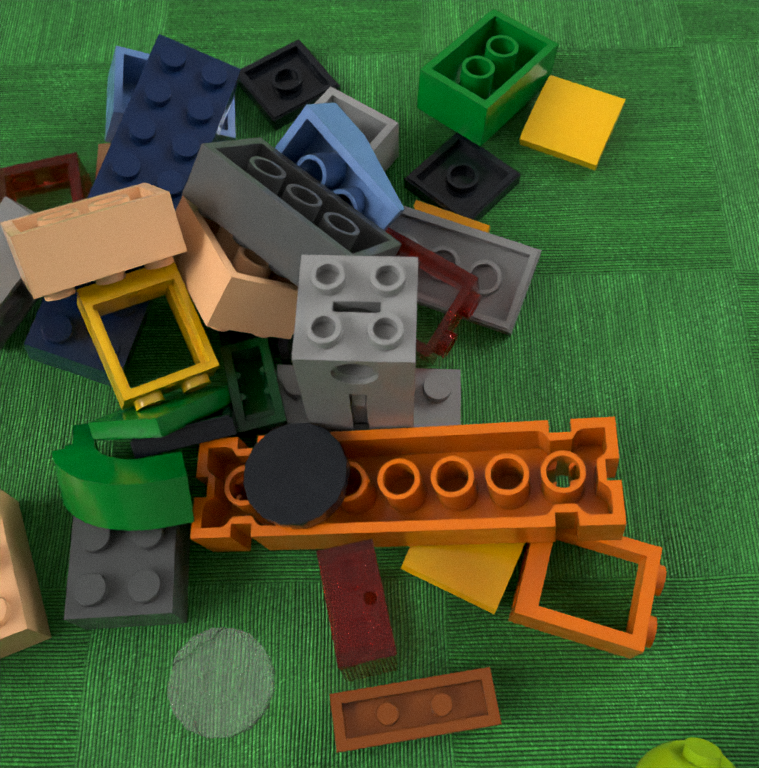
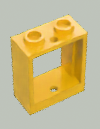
[77,261,220,411]

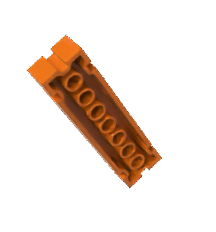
[190,416,626,552]

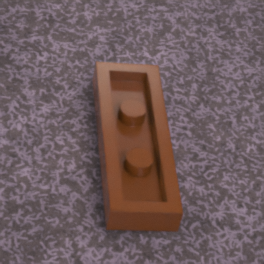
[329,667,502,753]

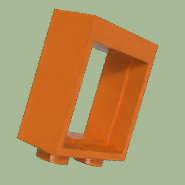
[508,528,666,659]

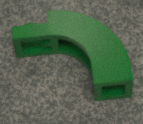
[52,423,195,531]

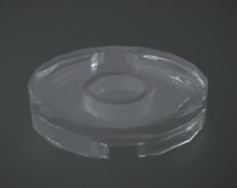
[167,627,275,739]

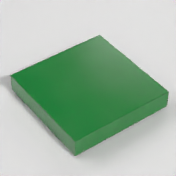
[88,387,231,441]

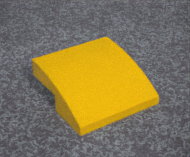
[519,75,626,170]
[401,543,525,614]

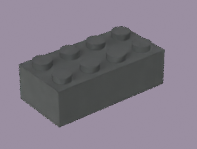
[182,137,402,286]

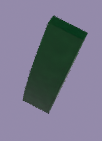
[219,330,288,436]

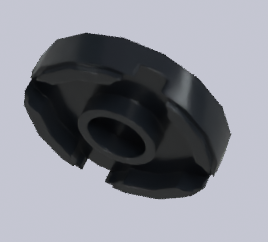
[243,423,351,529]

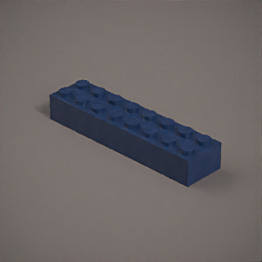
[24,34,241,387]

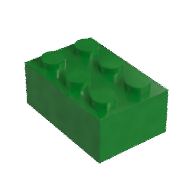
[417,8,559,147]

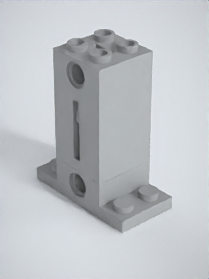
[271,255,461,432]

